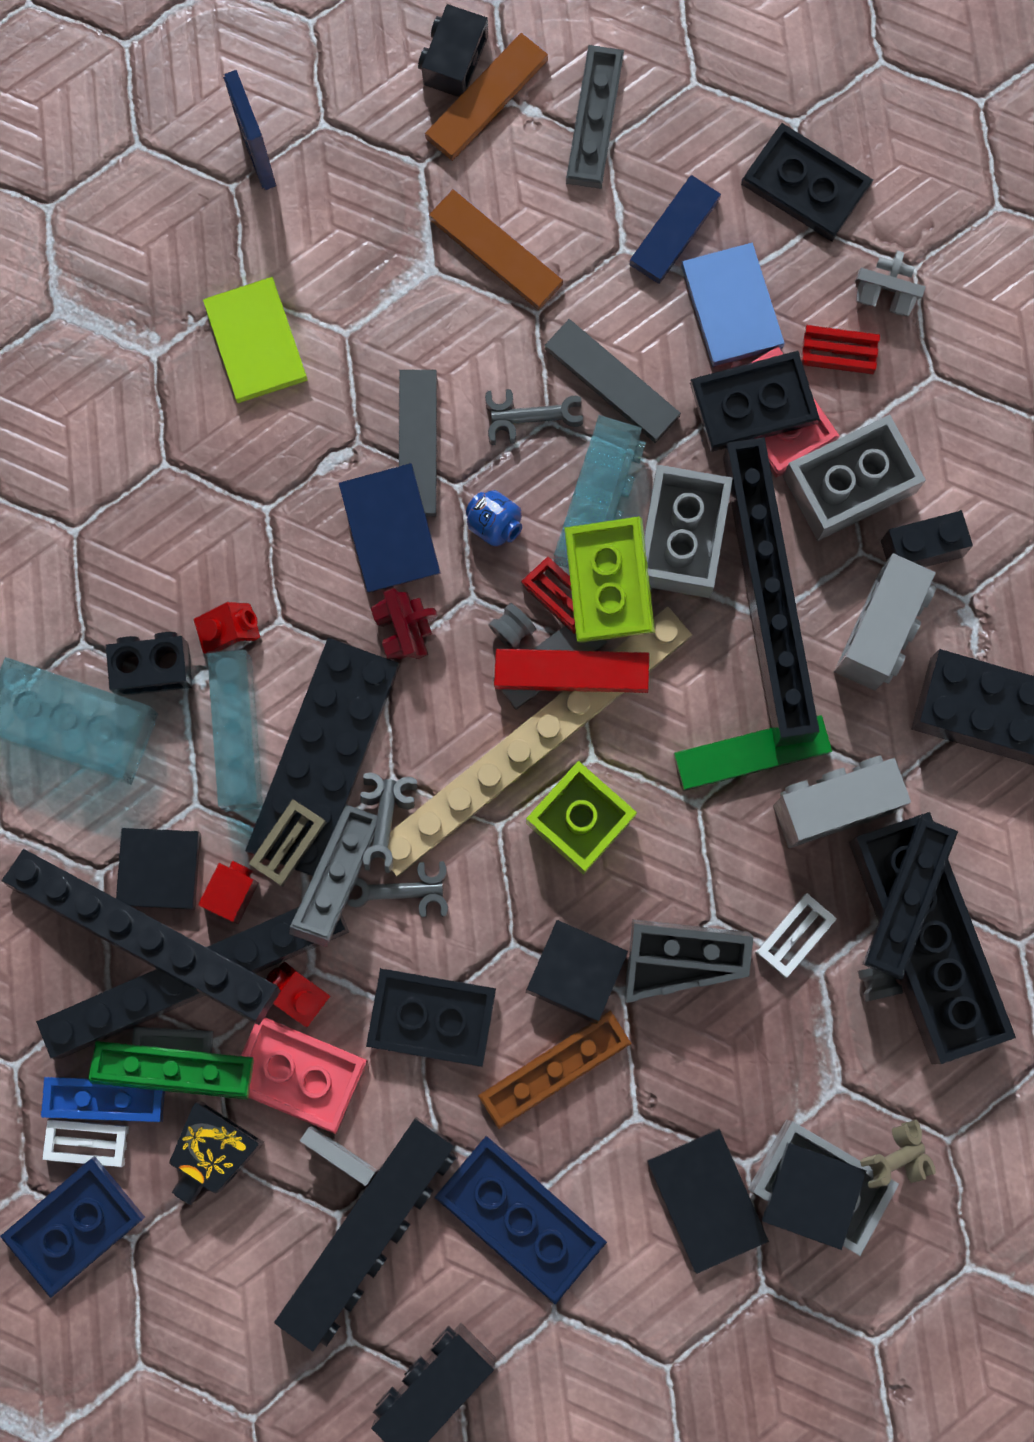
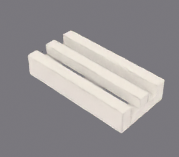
[755,893,837,978]
[42,1119,129,1167]

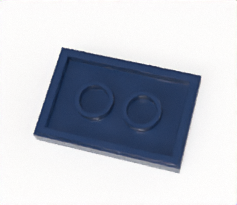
[223,70,277,190]
[339,463,441,593]
[0,1156,145,1298]

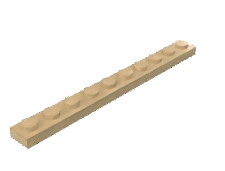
[382,607,692,877]

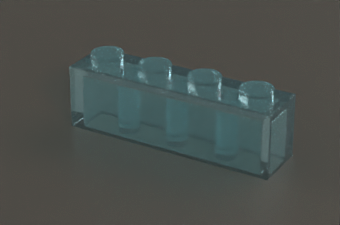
[554,415,646,569]
[207,650,263,812]

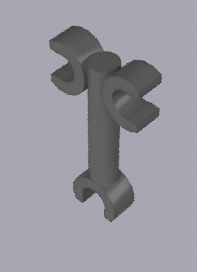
[485,389,583,445]
[360,773,417,873]
[347,861,448,918]

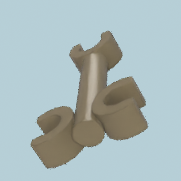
[860,1119,936,1189]

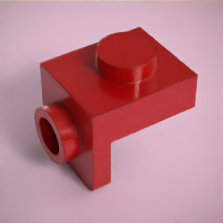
[193,602,260,654]
[266,961,331,1028]

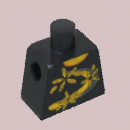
[169,1102,264,1205]

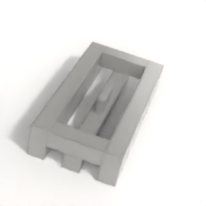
[300,1126,378,1186]

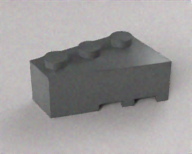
[624,919,753,1003]

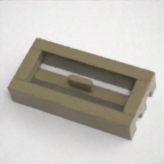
[249,800,326,887]

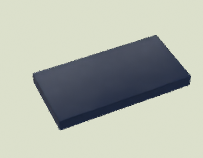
[434,1135,607,1305]

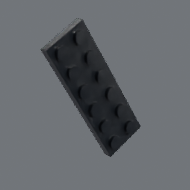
[245,638,400,876]

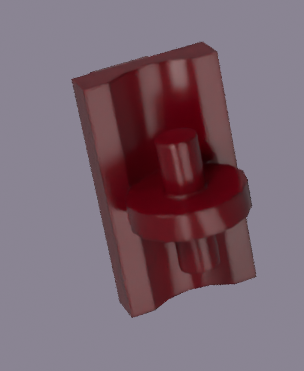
[371,588,438,660]

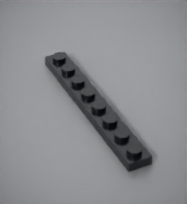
[1,849,281,1025]

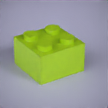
[526,761,637,875]

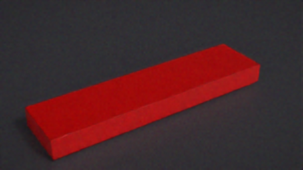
[494,649,650,693]

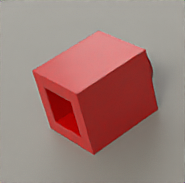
[198,861,259,925]

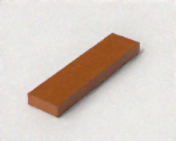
[425,33,548,161]
[429,189,563,311]
[478,1010,632,1129]

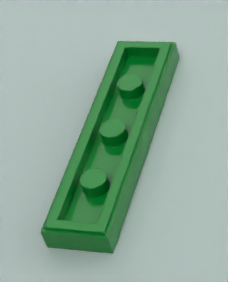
[673,715,832,791]
[88,1041,254,1100]

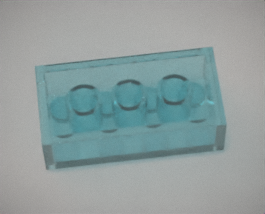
[0,657,158,785]

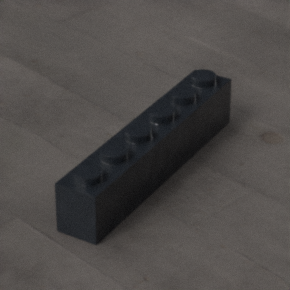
[274,1117,456,1352]

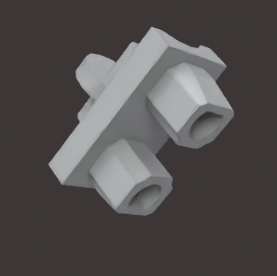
[855,250,926,317]

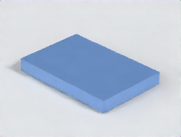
[681,242,785,367]

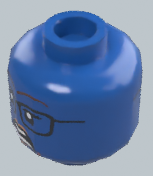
[466,490,522,546]

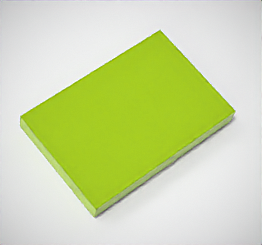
[203,277,308,403]
[565,516,655,643]

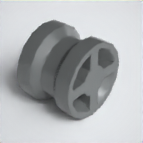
[488,603,536,649]
[857,968,904,1002]

